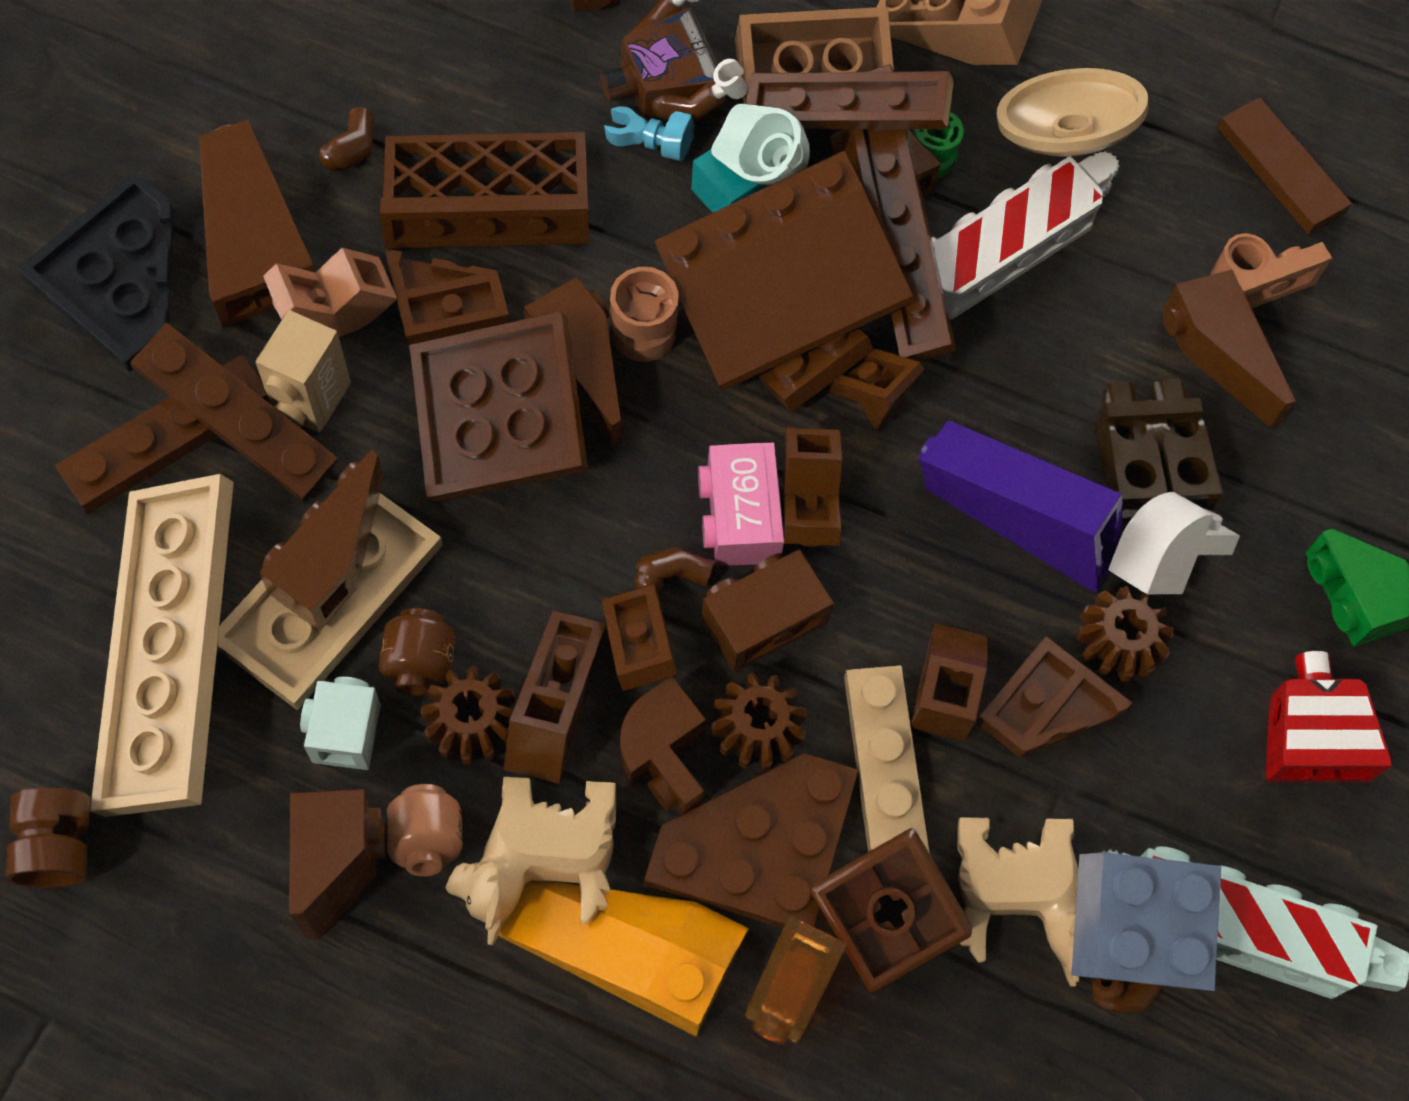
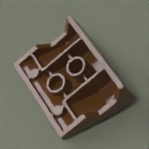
[654,151,915,391]

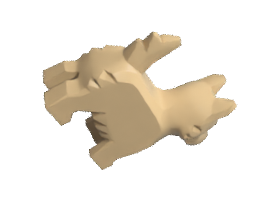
[446,777,616,945]
[957,817,1079,986]

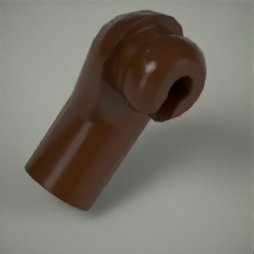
[319,107,373,171]

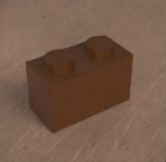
[701,549,834,673]

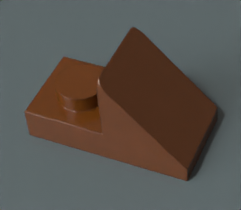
[824,348,924,430]

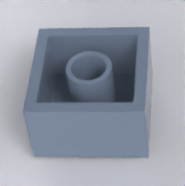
[1071,852,1221,991]

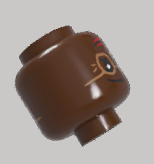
[378,608,456,696]

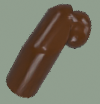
[634,547,716,592]
[1092,978,1164,1013]

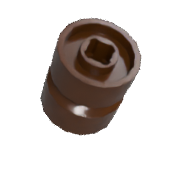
[5,788,90,888]

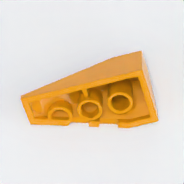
[486,880,748,1036]

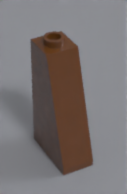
[199,119,315,328]

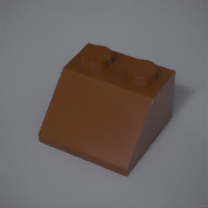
[289,789,388,940]

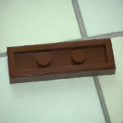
[1217,97,1352,234]

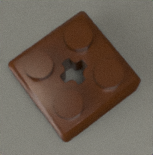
[811,828,972,992]

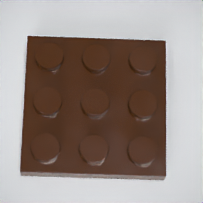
[409,311,588,502]

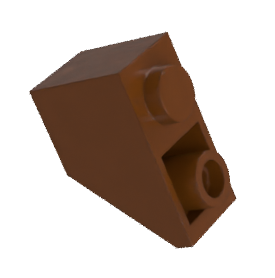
[910,623,988,742]

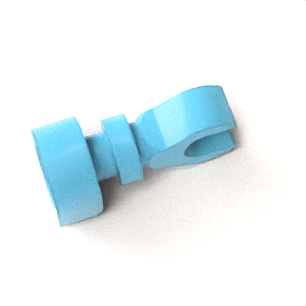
[604,106,695,162]

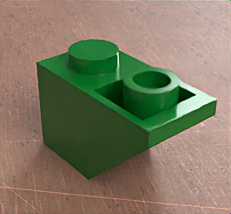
[1305,529,1409,647]

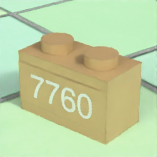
[255,310,351,433]

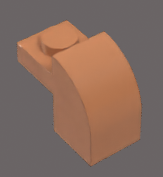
[263,248,397,337]

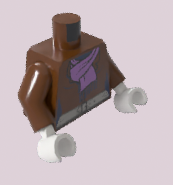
[600,0,748,124]

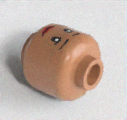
[386,784,463,876]

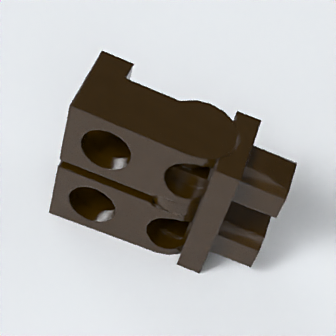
[1095,378,1223,522]

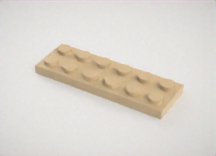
[90,474,234,817]

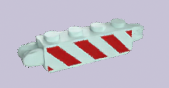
[1103,847,1409,999]

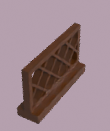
[380,132,589,248]

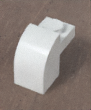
[1108,492,1240,594]

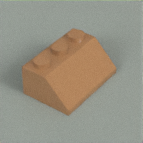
[735,7,894,104]

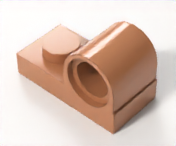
[1210,233,1332,309]

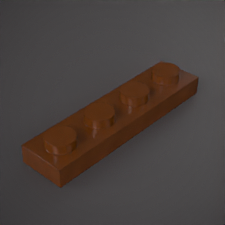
[747,71,954,129]
[130,322,338,502]
[54,354,270,514]

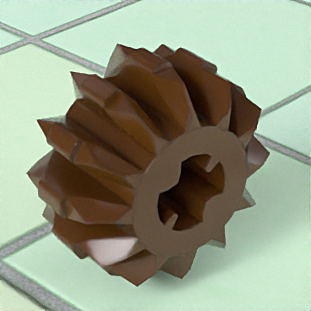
[1076,586,1174,683]
[421,665,515,765]
[711,672,807,771]

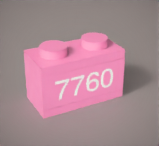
[698,442,784,567]

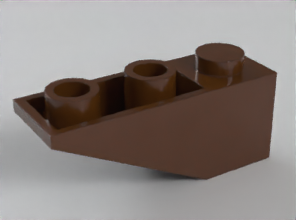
[259,450,384,632]

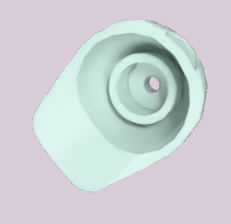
[711,104,810,185]

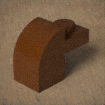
[781,427,842,547]
[620,677,706,816]

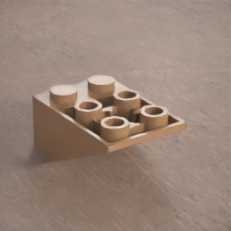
[877,0,1042,65]

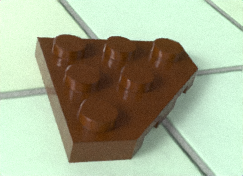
[644,753,858,937]

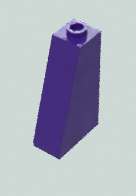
[919,420,1123,593]

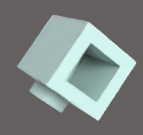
[300,677,381,770]

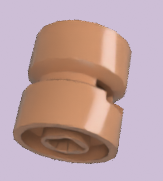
[610,267,679,362]

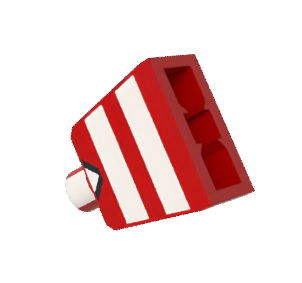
[1266,651,1392,782]

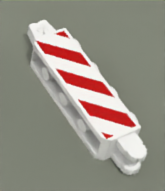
[932,151,1120,319]

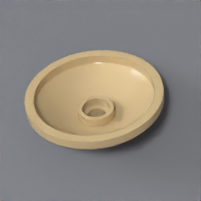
[997,68,1148,157]

